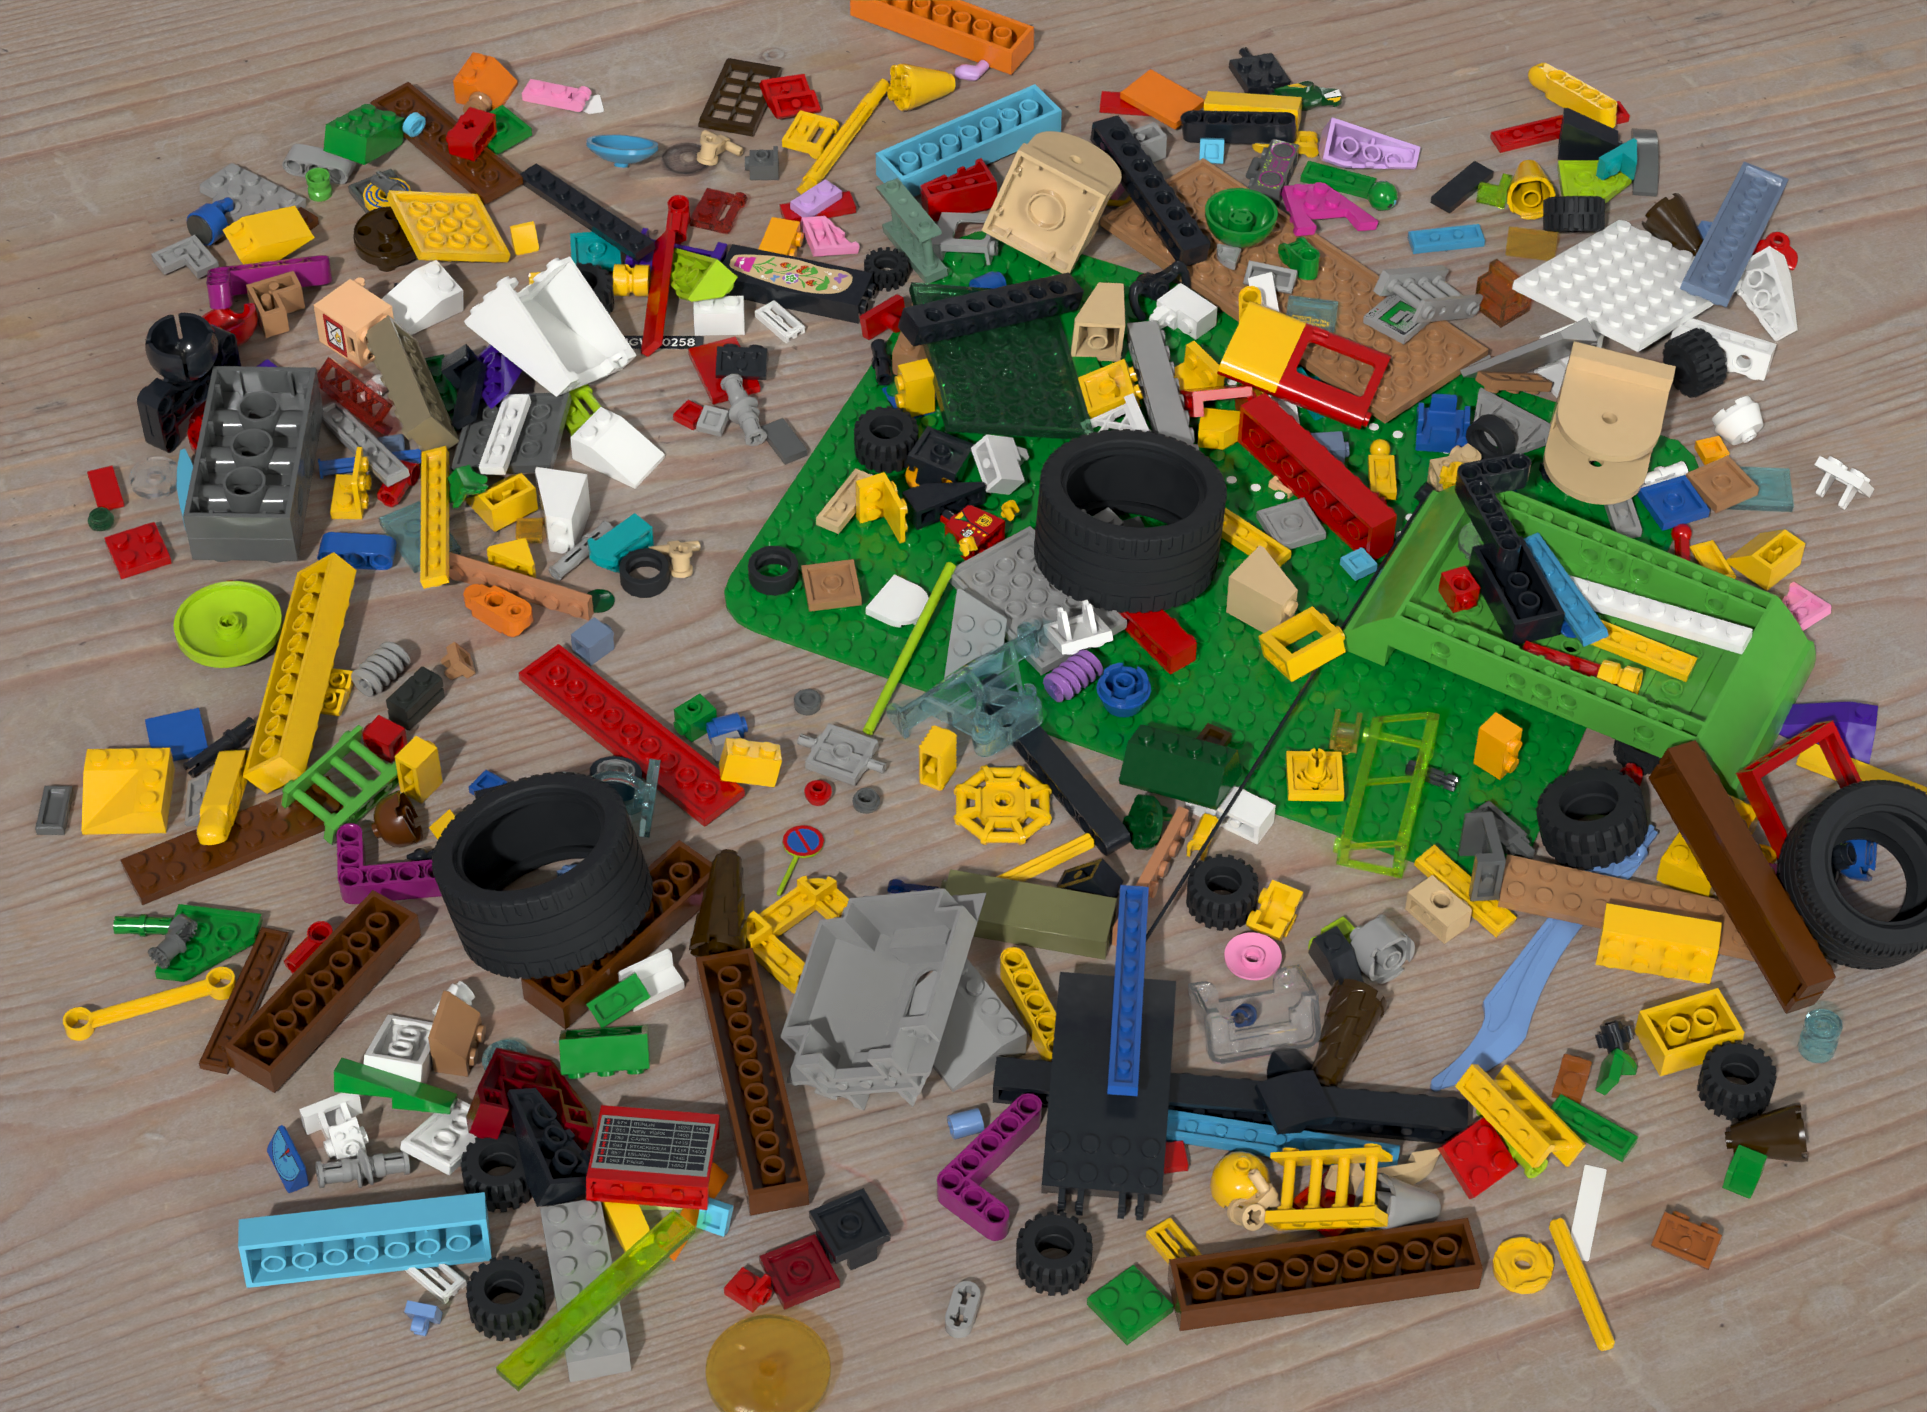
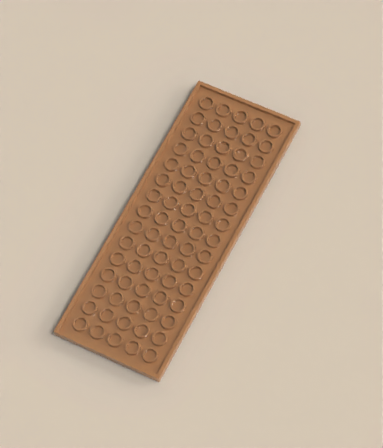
[1100,158,1489,423]

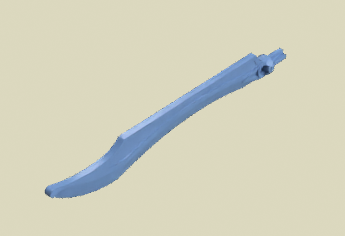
[1430,825,1658,1092]

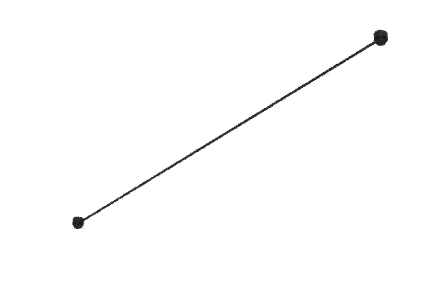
[1146,481,1435,942]

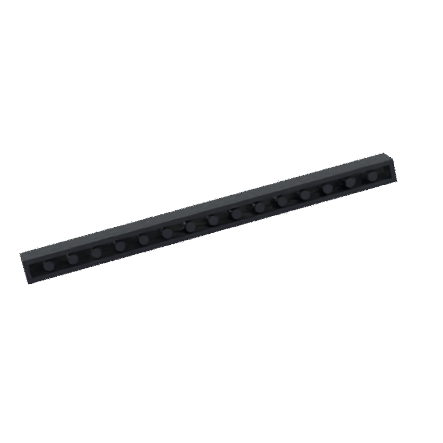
[993,1057,1468,1144]

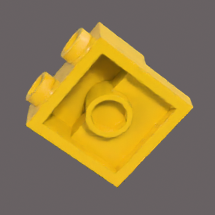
[1078,359,1144,419]

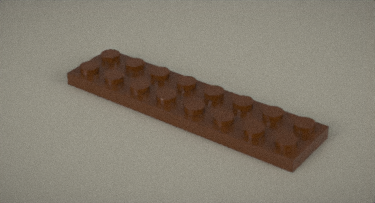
[370,82,523,205]
[120,776,343,905]

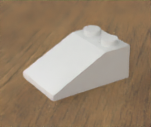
[382,260,464,335]
[570,407,665,489]
[364,1015,433,1084]

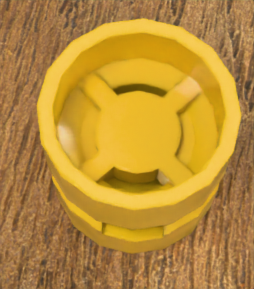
[613,264,651,297]
[1597,659,1643,695]

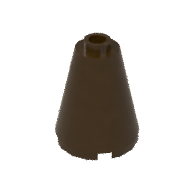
[1641,193,1704,256]
[1725,1103,1808,1163]

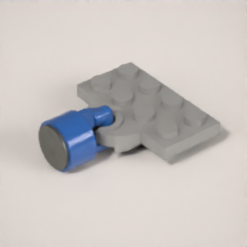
[187,163,306,246]

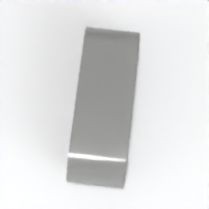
[282,144,356,184]

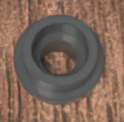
[852,787,880,814]

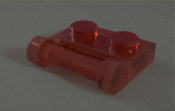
[690,188,748,234]

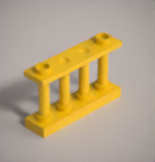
[1455,1064,1586,1168]
[1264,1143,1393,1231]

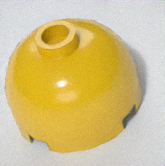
[1210,1151,1271,1209]

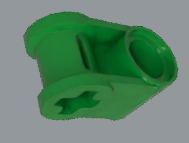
[1278,236,1320,280]

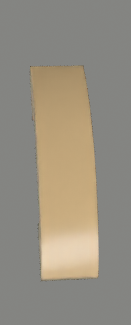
[1323,1149,1440,1195]

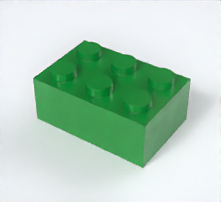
[323,104,405,165]

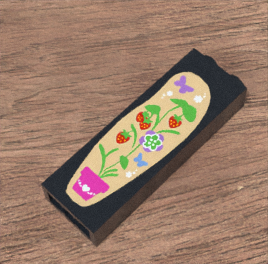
[723,244,876,324]

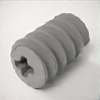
[351,641,411,697]

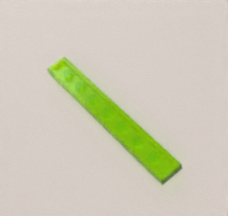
[496,1209,696,1392]

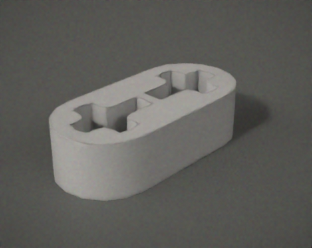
[945,1281,980,1338]

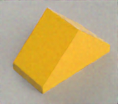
[487,538,536,578]

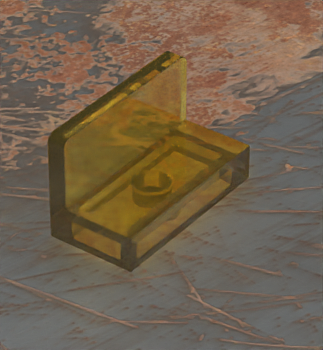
[1505,226,1558,261]

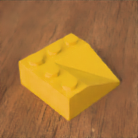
[81,748,175,835]

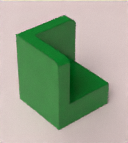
[1722,1145,1767,1199]

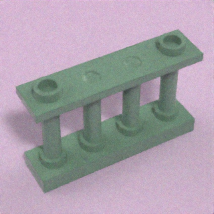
[876,178,948,285]

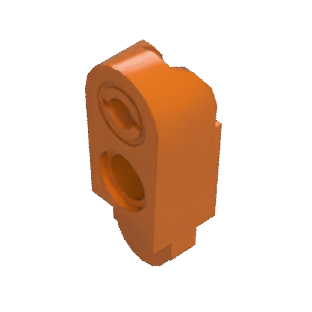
[463,584,533,637]

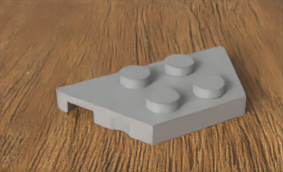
[1474,388,1551,454]
[943,589,1007,687]

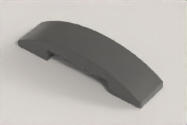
[1631,128,1658,197]

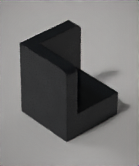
[441,344,481,389]

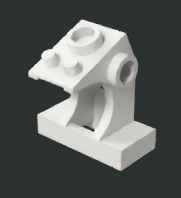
[299,1093,369,1161]

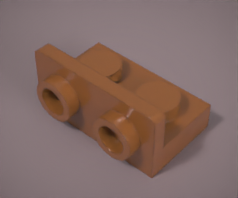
[1651,1211,1722,1270]

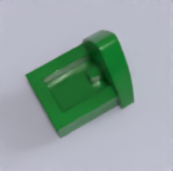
[1595,1048,1638,1095]

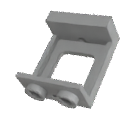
[932,212,999,265]

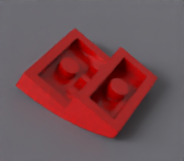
[759,74,821,119]

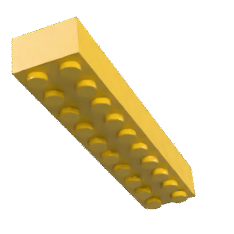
[243,552,357,794]

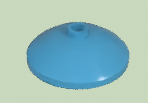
[586,135,658,168]

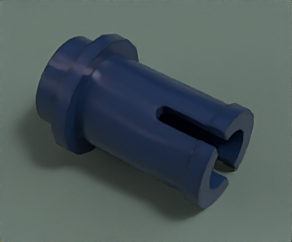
[1230,1003,1258,1028]

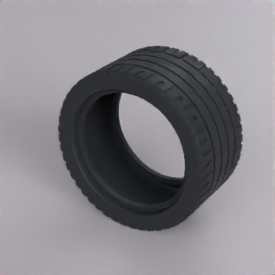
[1034,429,1227,613]
[432,772,653,979]

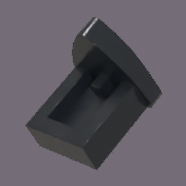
[1267,1049,1312,1079]

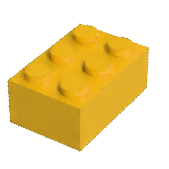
[1635,988,1745,1077]

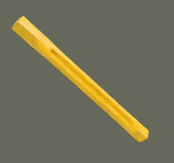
[796,78,890,195]

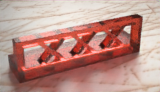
[317,357,393,436]

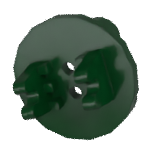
[1123,794,1173,851]

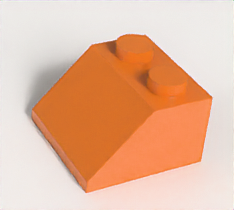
[453,52,518,111]

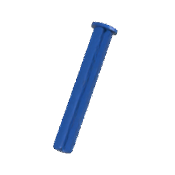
[318,449,421,479]

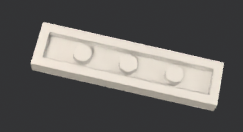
[479,394,531,475]

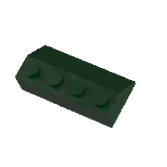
[1119,724,1242,810]

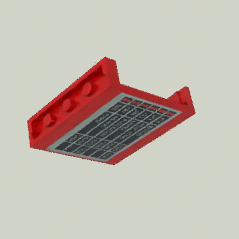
[586,1105,720,1210]

